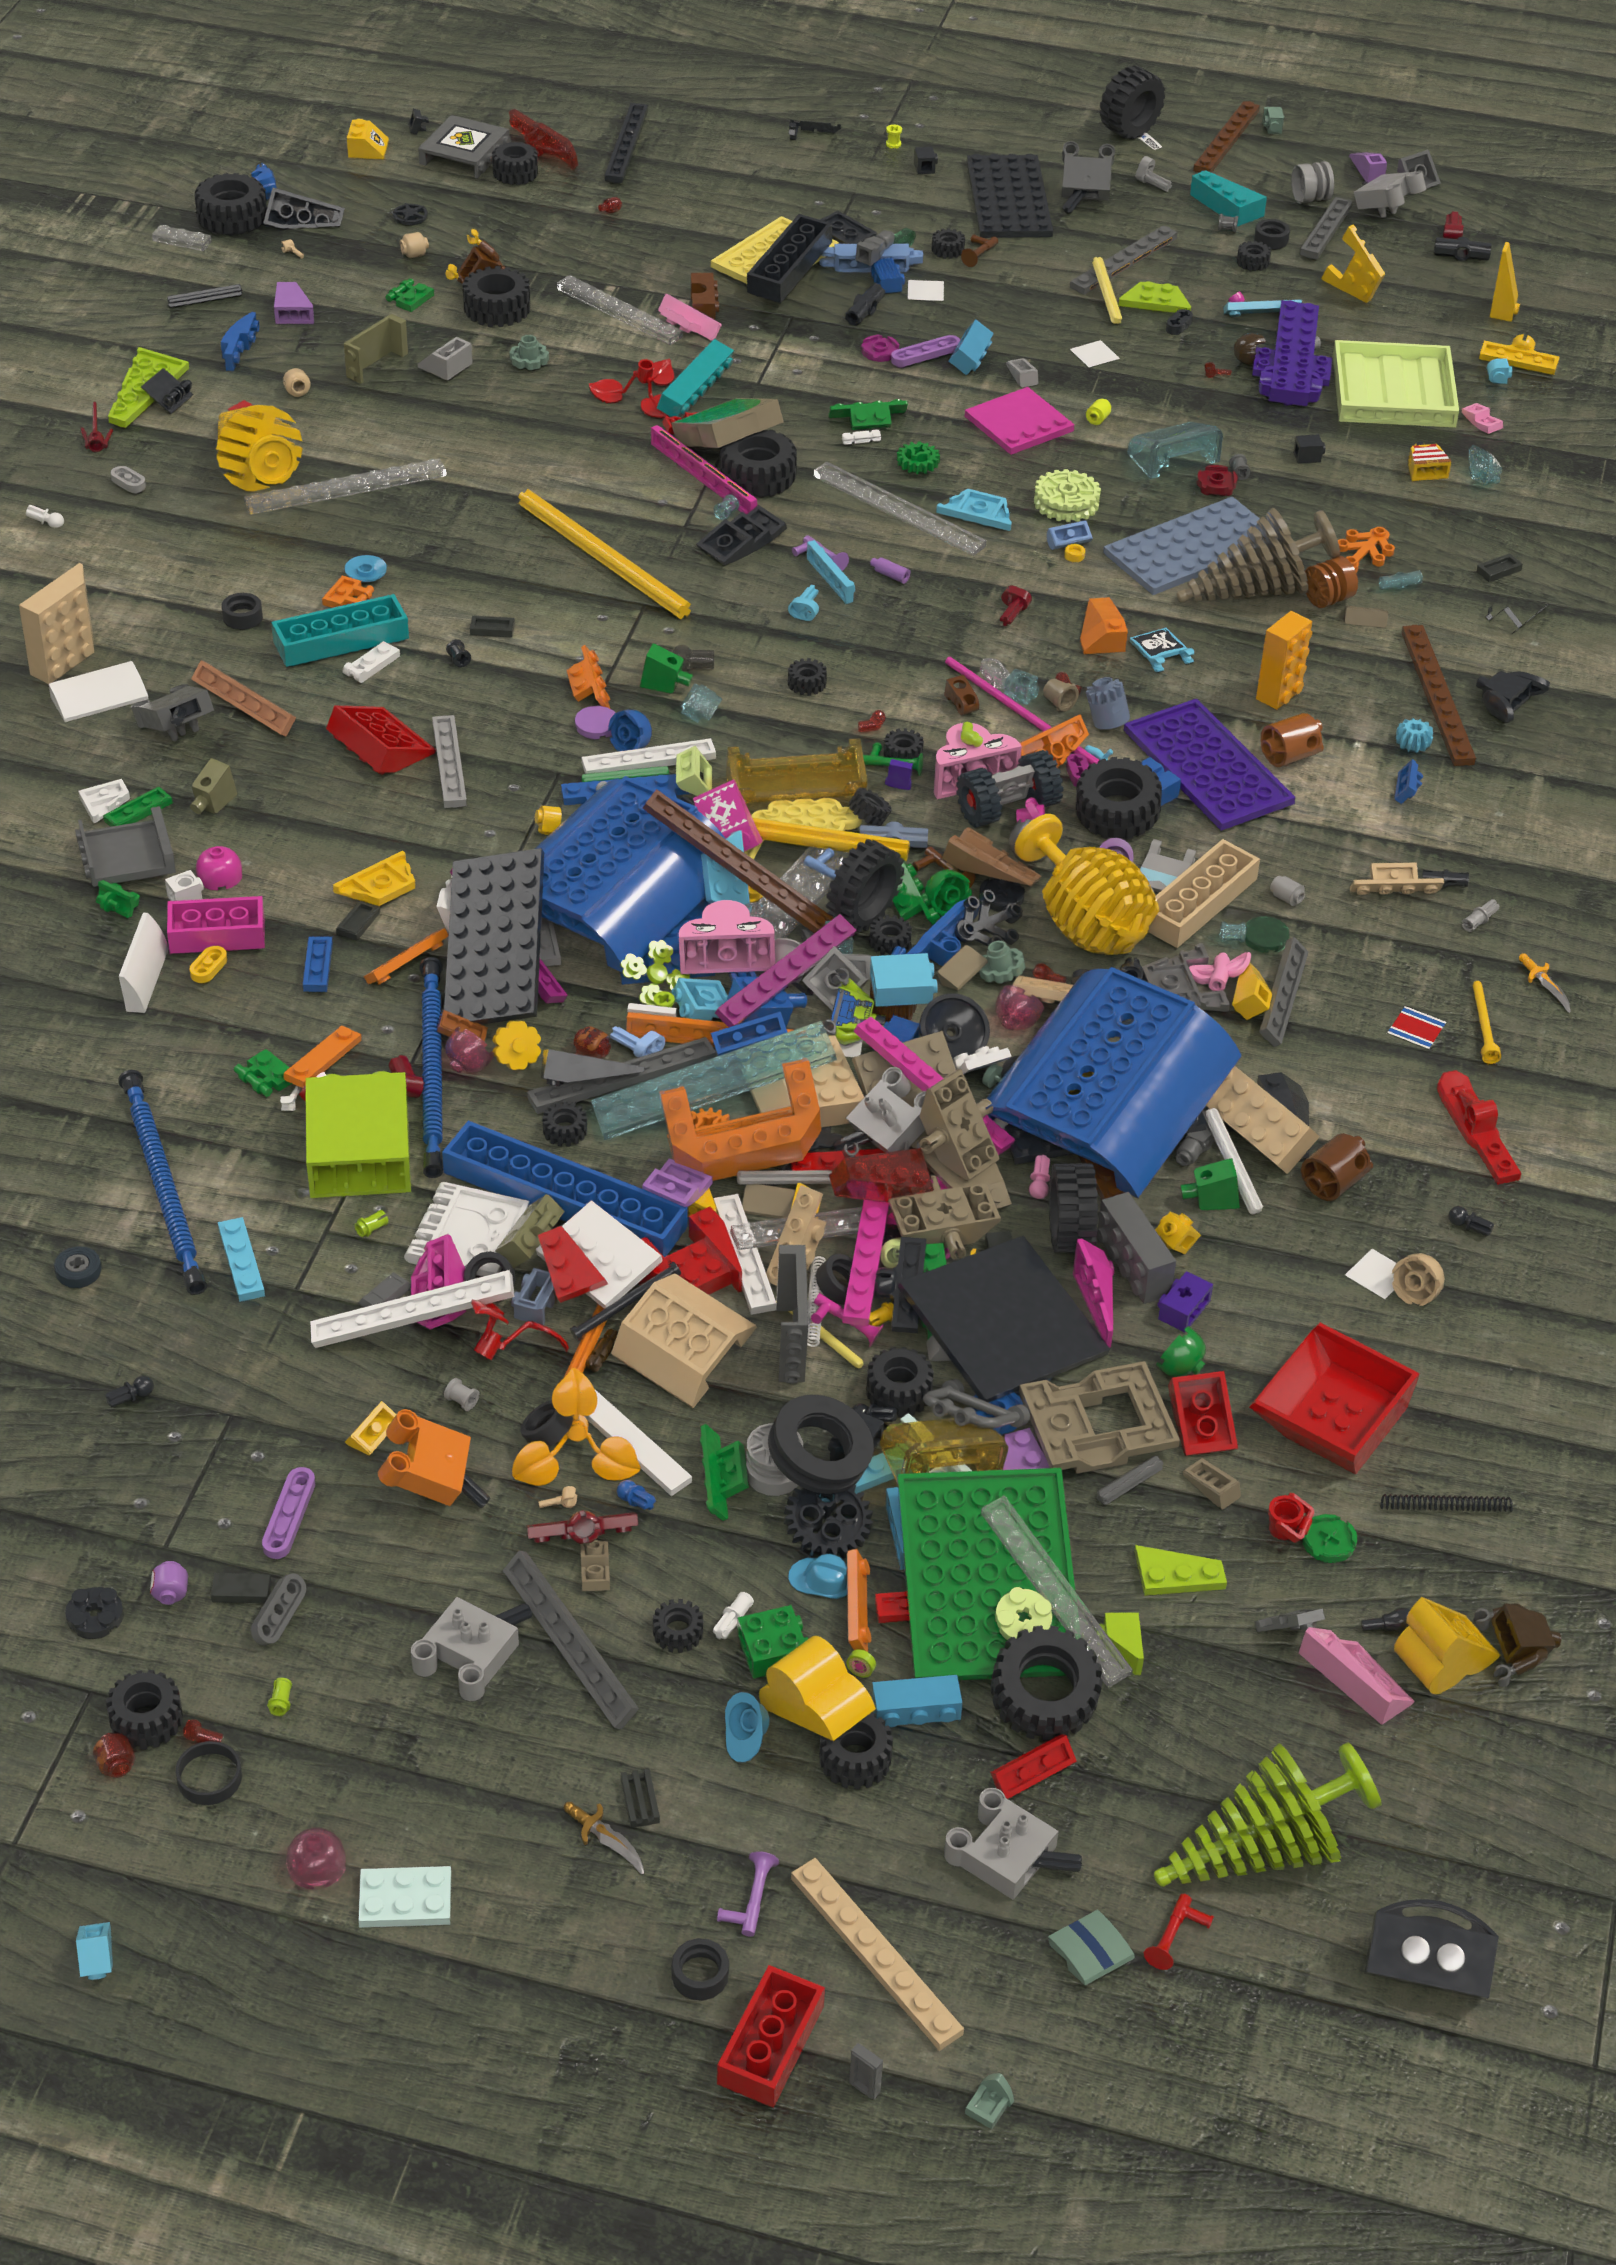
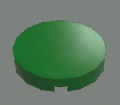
[1302,1514,1357,1563]

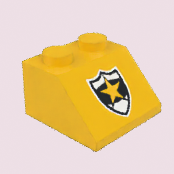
[347,119,389,159]

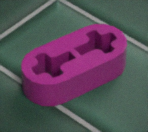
[1066,753,1089,787]

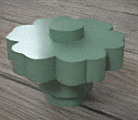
[509,335,549,370]
[979,941,1026,983]

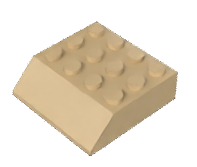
[19,563,94,684]
[740,1035,864,1128]

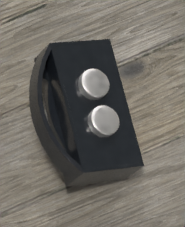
[1364,1899,1499,2000]

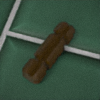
[586,1329,618,1372]

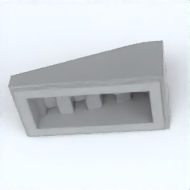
[1006,358,1038,388]

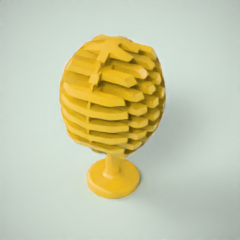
[1015,814,1160,955]

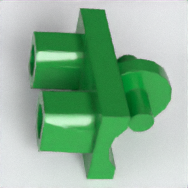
[96,880,140,918]

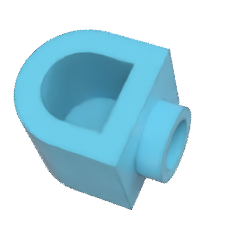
[1487,358,1512,384]

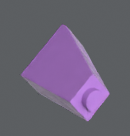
[274,282,314,324]

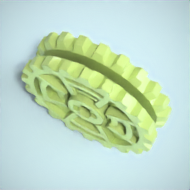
[1034,469,1101,522]

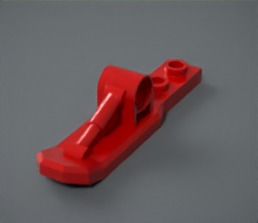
[1437,1070,1522,1185]

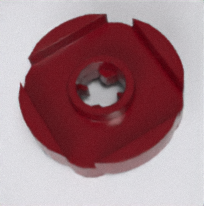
[1197,465,1238,496]

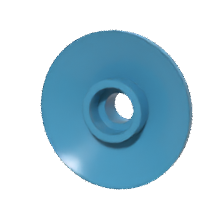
[345,555,387,582]

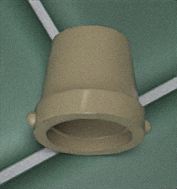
[1043,679,1079,712]

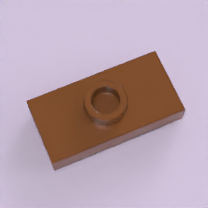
[437,1010,488,1049]

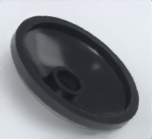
[919,993,990,1061]

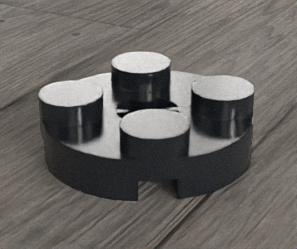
[65,1587,124,1639]

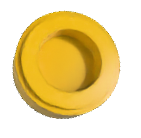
[1064,544,1085,562]

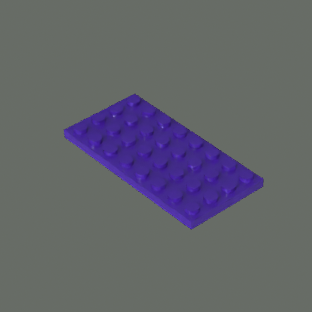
[1123,698,1296,831]

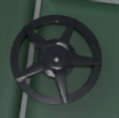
[393,203,428,225]

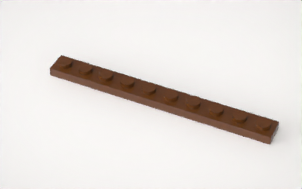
[1401,625,1476,766]
[642,789,834,933]

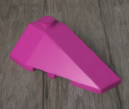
[1073,1238,1114,1348]

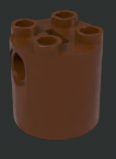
[1301,1133,1373,1201]

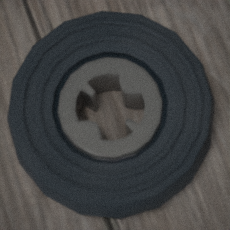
[54,1246,102,1288]

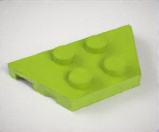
[1118,281,1191,313]

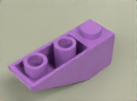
[1349,152,1387,182]

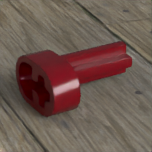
[1000,585,1032,626]

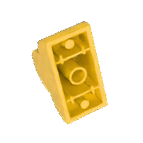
[1394,1597,1501,1694]
[759,1636,876,1741]

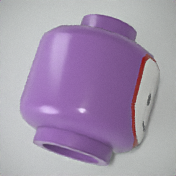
[150,1561,188,1605]

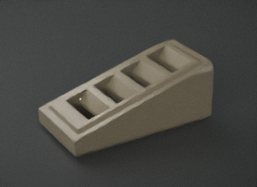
[1183,1458,1241,1509]

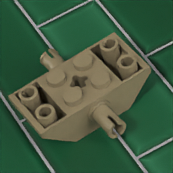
[919,1069,1000,1180]
[888,1176,1001,1259]

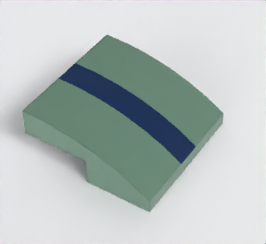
[1048,1910,1135,1985]

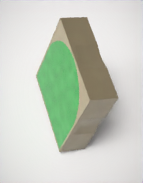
[671,398,784,448]

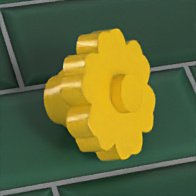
[492,1021,541,1070]

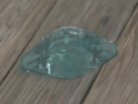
[1468,445,1502,485]

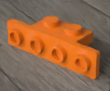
[567,645,610,709]

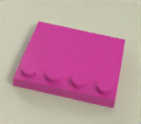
[964,387,1075,455]

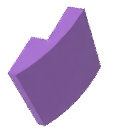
[642,1158,713,1207]

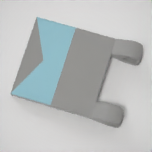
[1140,839,1196,892]

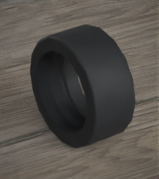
[1254,219,1290,250]
[221,592,263,630]
[464,1251,516,1303]
[816,1254,853,1305]
[520,1400,573,1447]
[671,1938,729,2001]

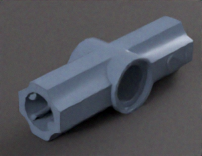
[860,822,928,848]

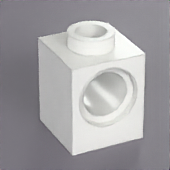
[165,870,204,901]

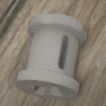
[444,1378,479,1411]

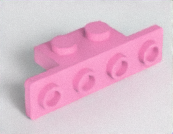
[658,294,721,341]

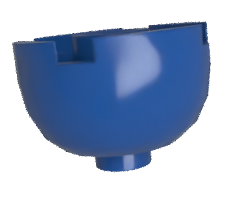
[608,710,652,752]

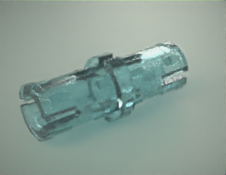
[1379,570,1422,590]

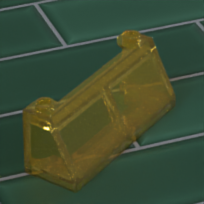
[726,738,868,804]

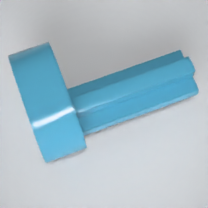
[788,585,819,621]

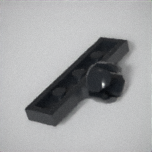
[875,1237,927,1333]

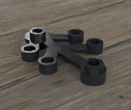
[955,890,1023,946]

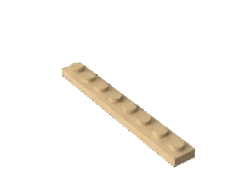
[791,1858,964,2051]

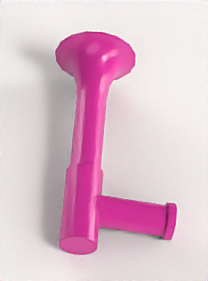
[811,1293,884,1347]

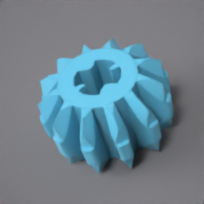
[1396,718,1433,753]

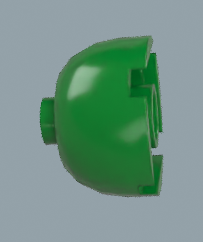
[925,869,972,916]
[1156,1326,1206,1378]

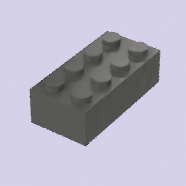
[1097,1192,1176,1304]

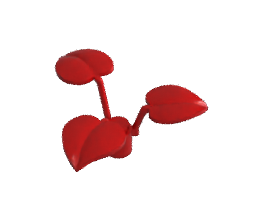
[589,359,674,418]
[471,1299,569,1360]

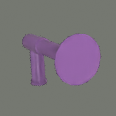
[792,535,849,571]
[717,1852,779,1937]

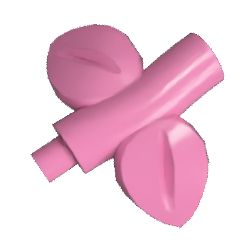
[1189,952,1251,991]

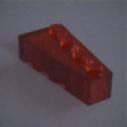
[829,1148,934,1203]

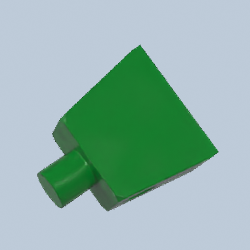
[640,643,693,694]
[1180,1158,1240,1210]

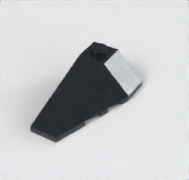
[263,187,345,229]
[1257,1072,1310,1162]

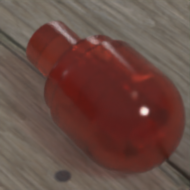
[598,197,622,213]

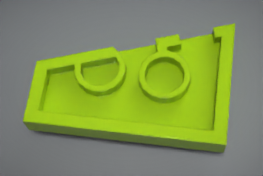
[1134,1545,1227,1596]

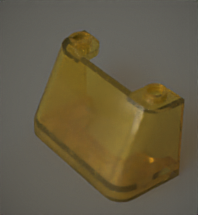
[880,1418,1009,1485]

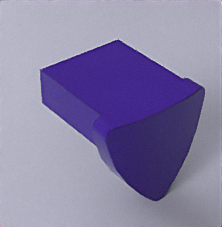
[885,759,913,790]

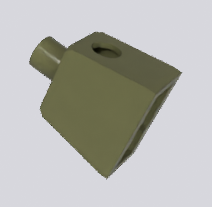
[190,758,237,814]

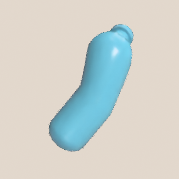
[1085,745,1113,760]

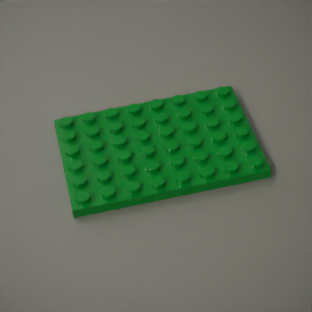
[897,1468,1081,1680]

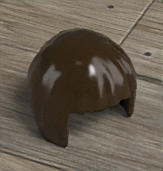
[1234,333,1266,365]

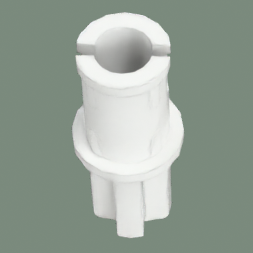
[713,1592,754,1639]

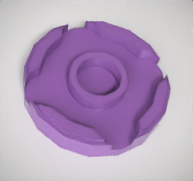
[575,706,615,739]

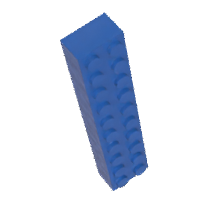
[442,1121,688,1257]

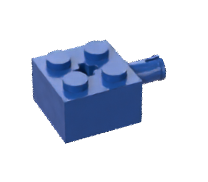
[727,976,807,1028]

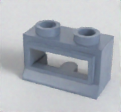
[511,1268,555,1325]

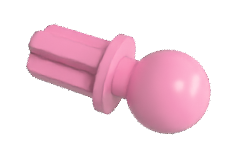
[1029,1155,1050,1199]

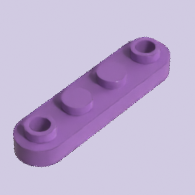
[891,335,960,368]
[262,1467,315,1559]

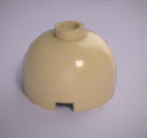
[1392,1253,1445,1306]

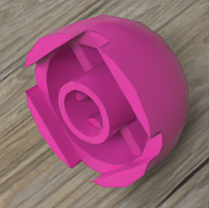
[196,846,242,890]

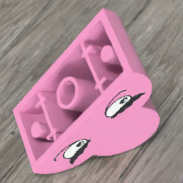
[934,723,1022,799]
[679,900,775,974]

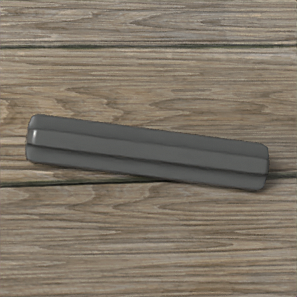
[1096,1456,1163,1505]

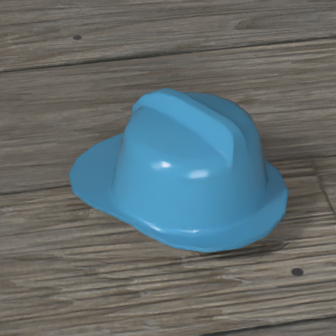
[788,1554,848,1599]
[725,1692,770,1762]

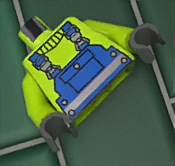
[820,968,886,1045]

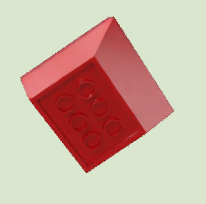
[1249,1322,1420,1475]

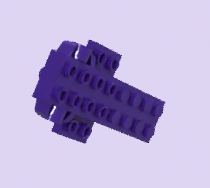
[1252,300,1332,406]

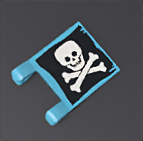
[1129,628,1194,672]

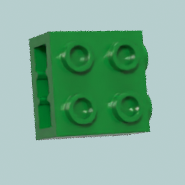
[737,1605,809,1679]

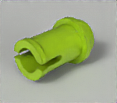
[354,1210,388,1237]
[267,1678,292,1716]

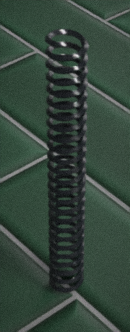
[1380,1494,1513,1512]

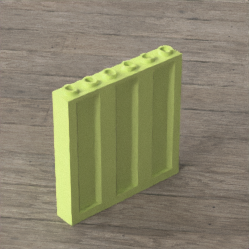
[1333,340,1459,427]

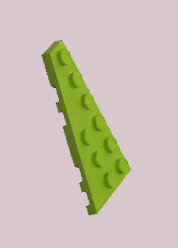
[108,347,189,428]

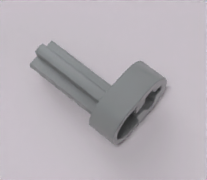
[1135,156,1172,192]

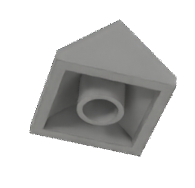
[802,946,868,1011]

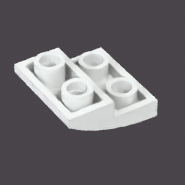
[953,1046,1011,1074]

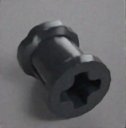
[446,639,471,667]

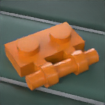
[322,575,374,608]

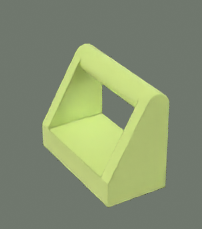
[676,746,712,796]

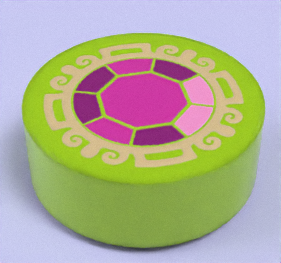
[846,1649,876,1678]

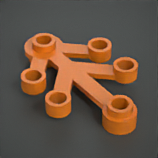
[1338,527,1395,573]

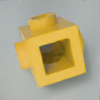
[1155,1211,1201,1254]

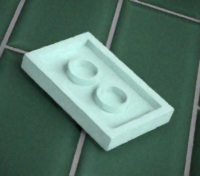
[359,1866,451,1928]

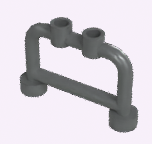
[923,1379,1030,1429]

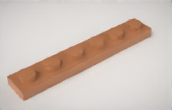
[191,660,296,737]

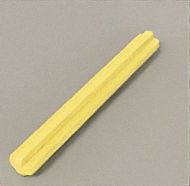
[1092,257,1122,324]

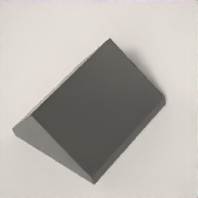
[1397,149,1441,189]

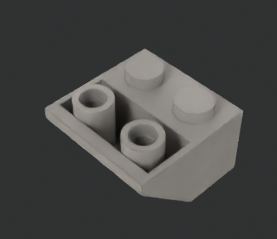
[417,337,472,381]

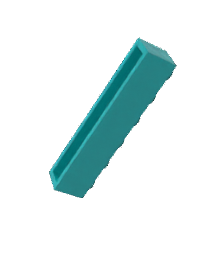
[657,339,734,417]

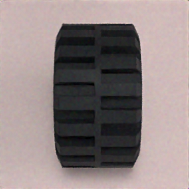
[492,142,538,185]
[866,1347,934,1418]
[106,1670,183,1750]
[819,1712,893,1789]

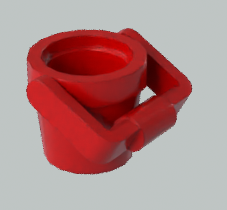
[1268,1493,1314,1543]

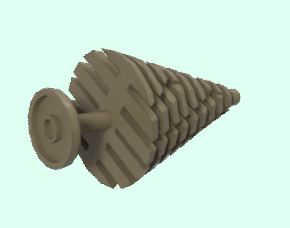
[1176,508,1340,603]

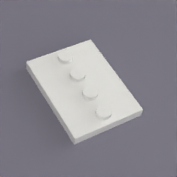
[536,1201,663,1309]

